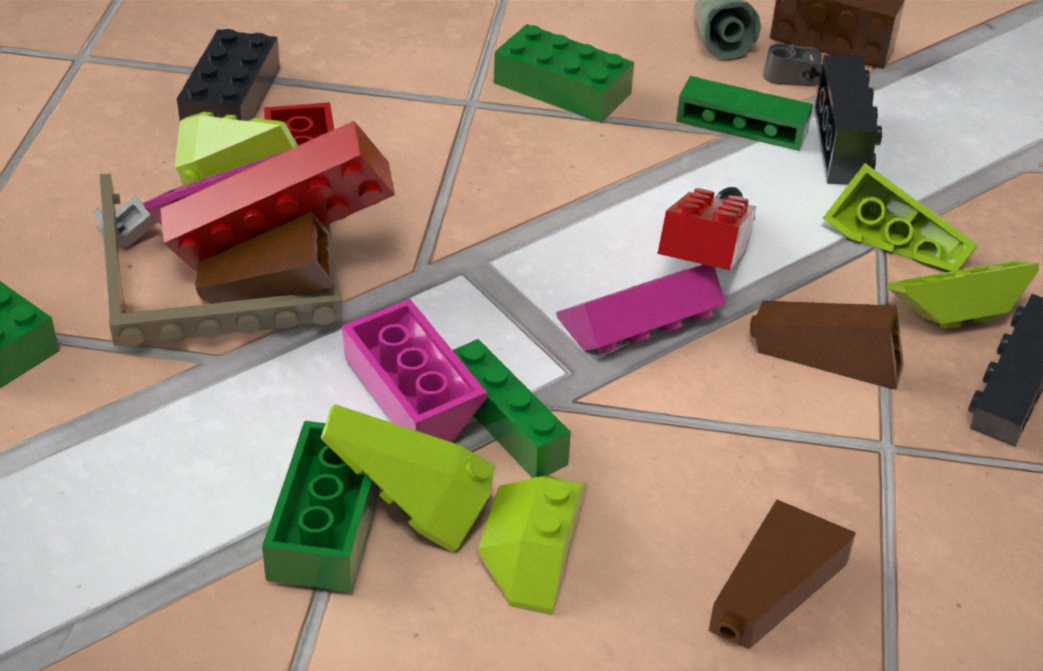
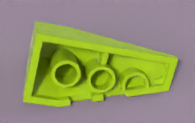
[175,112,298,185]
[822,163,978,272]
[321,404,495,553]

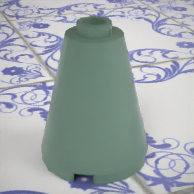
[694,0,761,59]

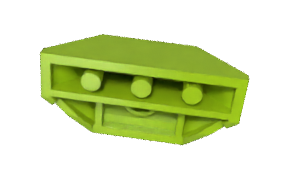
[888,260,1039,328]
[478,475,587,615]

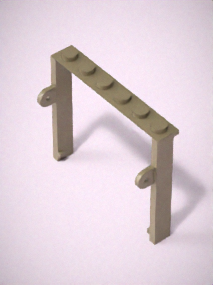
[99,173,342,346]

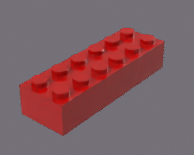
[160,121,395,272]

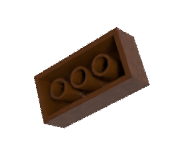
[770,0,905,69]

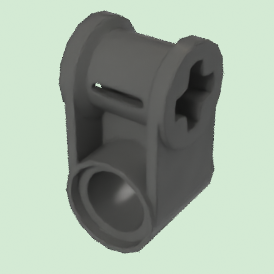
[763,43,822,86]

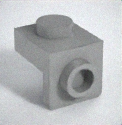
[93,196,158,249]

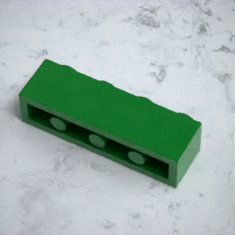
[676,76,813,151]
[453,339,571,478]

